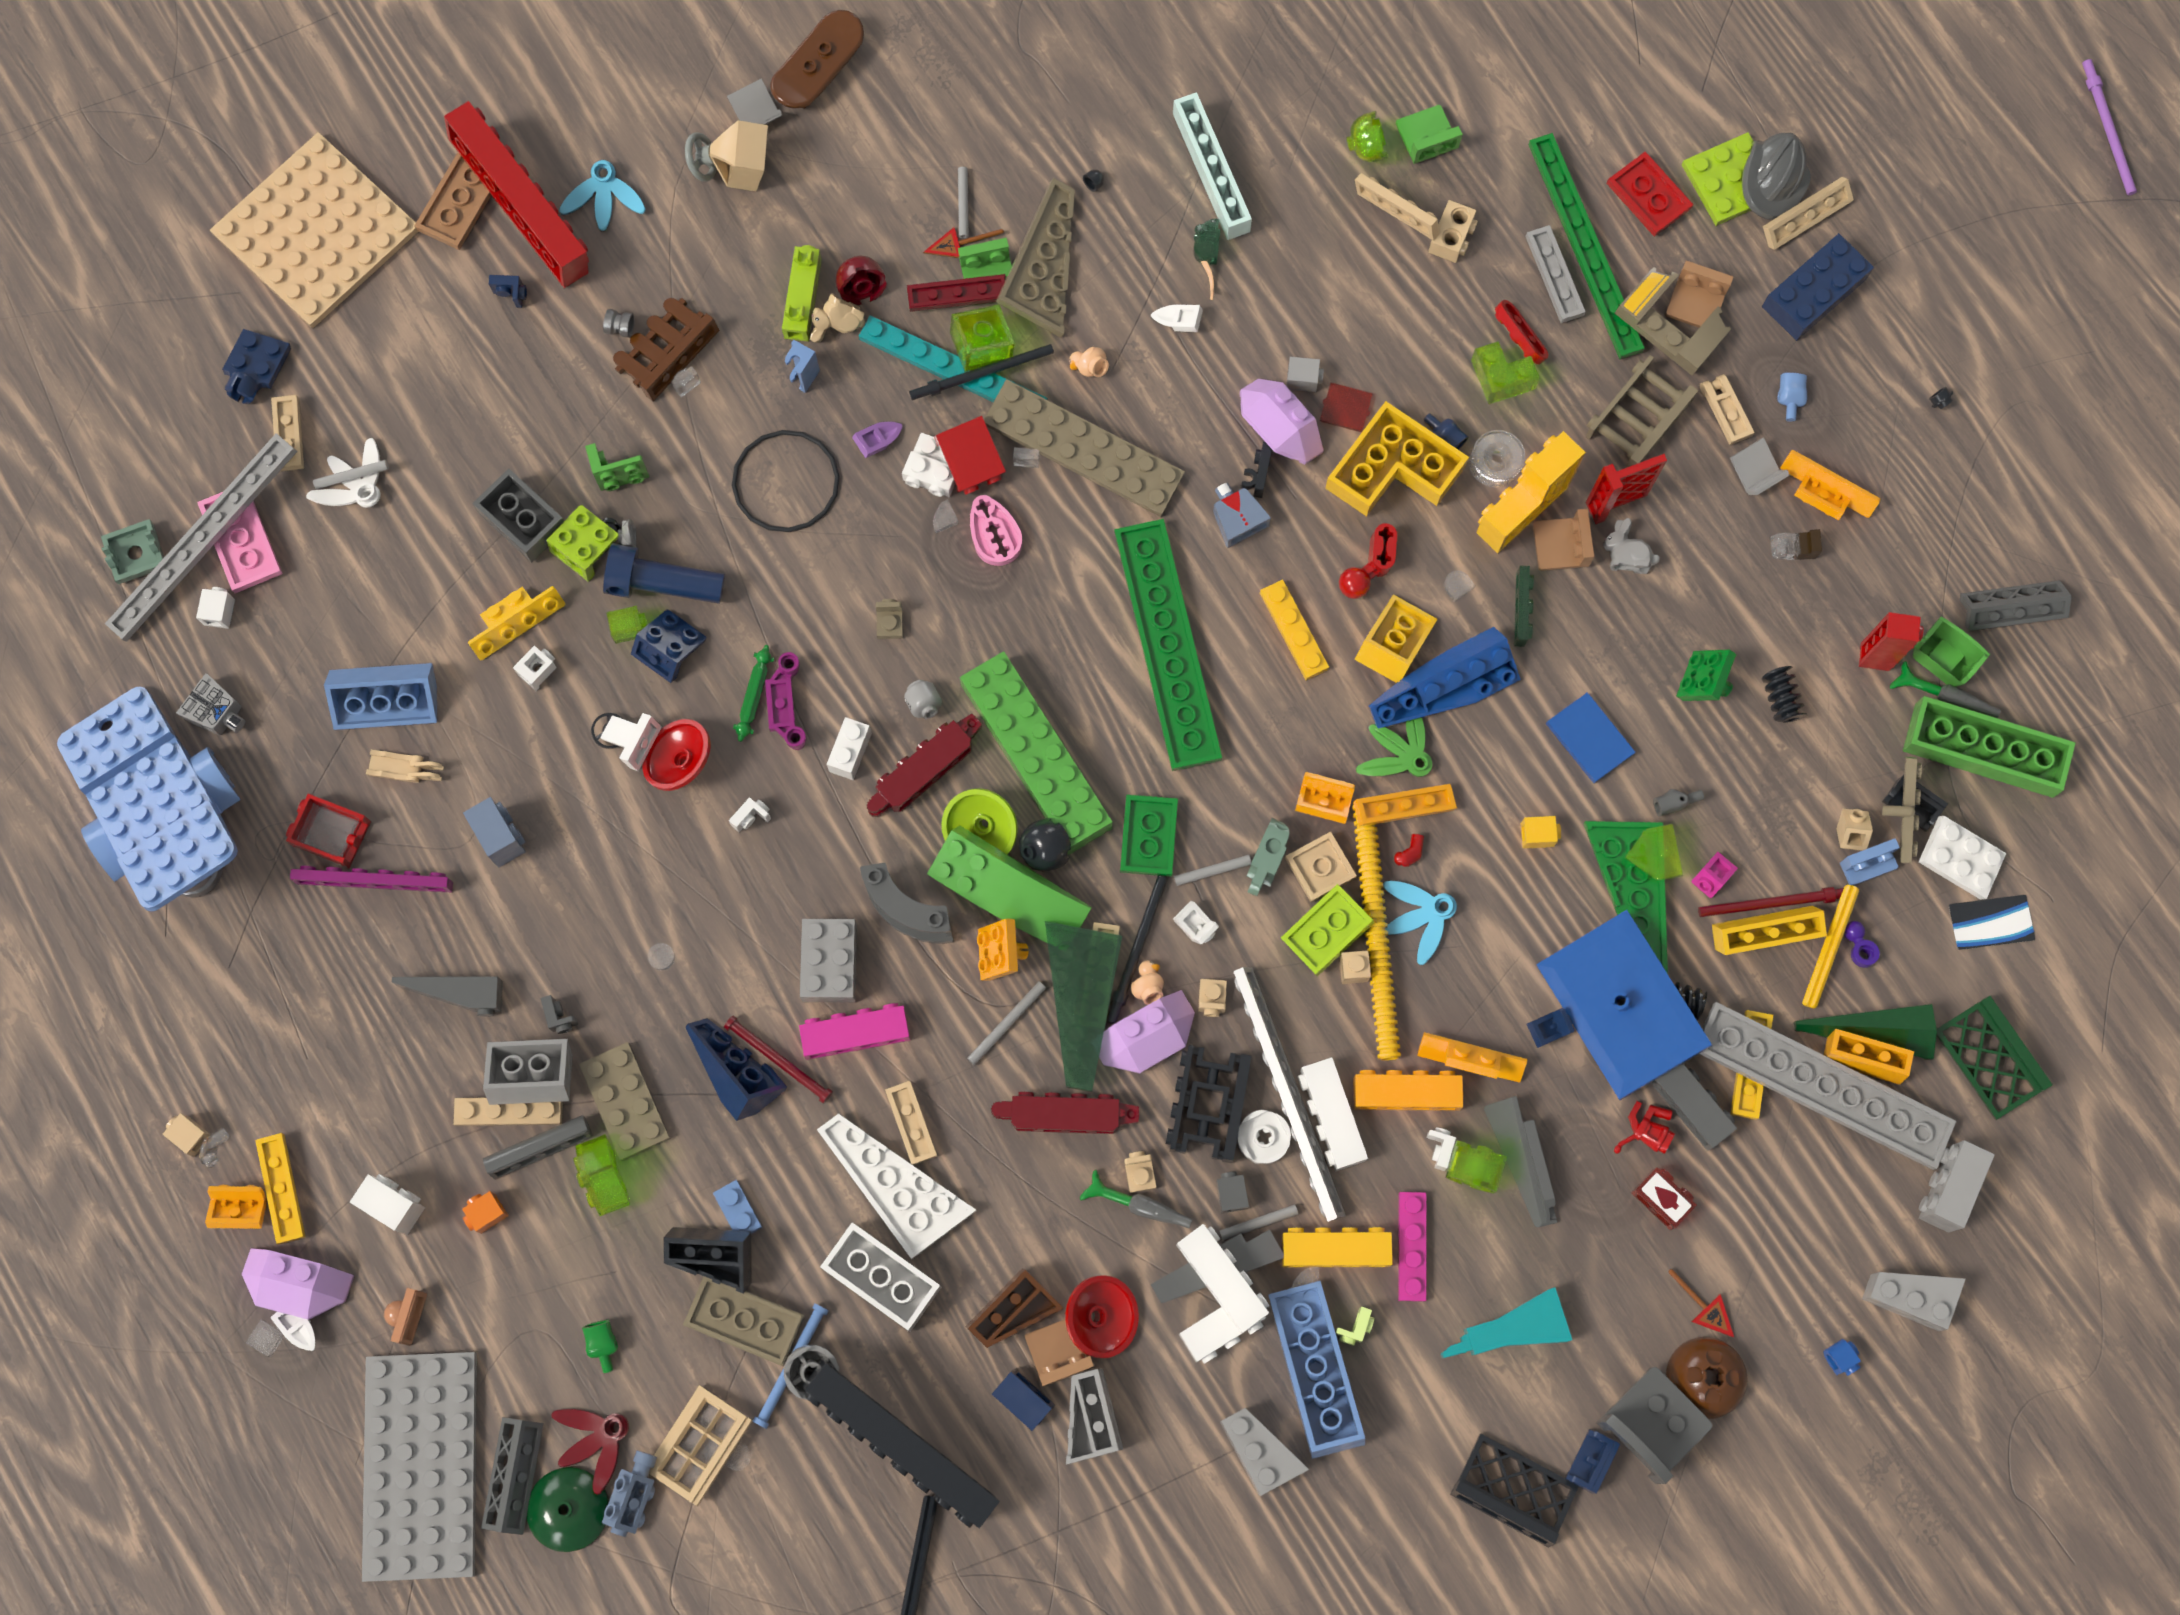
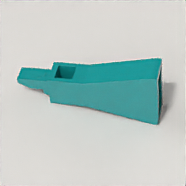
[1441,1287,1572,1359]

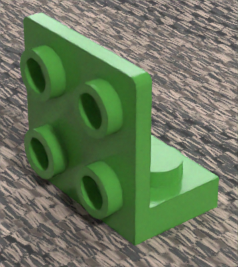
[1396,105,1463,164]
[958,237,1012,305]
[585,443,649,491]

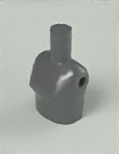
[1653,789,1704,817]

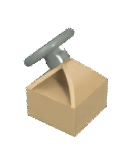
[685,120,768,192]

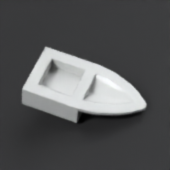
[1151,305,1203,332]
[270,1312,315,1351]

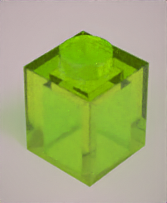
[606,606,648,644]

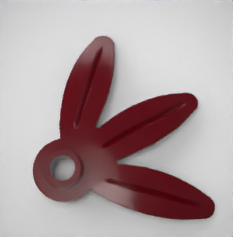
[551,1409,629,1494]

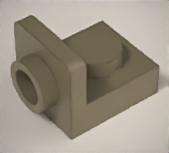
[876,599,903,639]

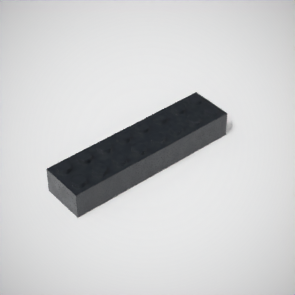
[803,1360,1000,1529]

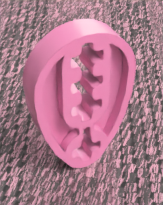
[970,495,1022,566]

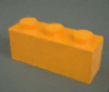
[1824,1029,1914,1085]

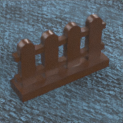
[613,298,720,402]

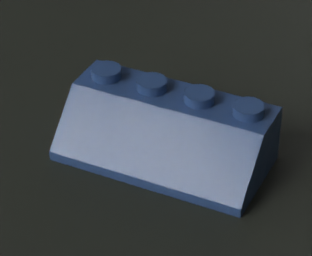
[324,663,437,730]

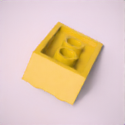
[1355,594,1437,683]

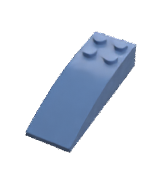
[1268,1281,1365,1459]

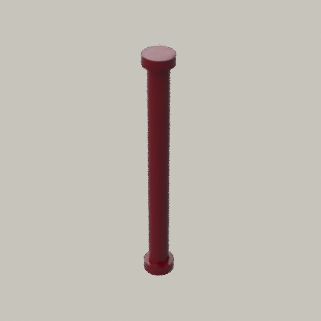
[724,1015,833,1104]

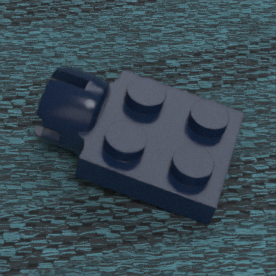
[222,329,292,404]

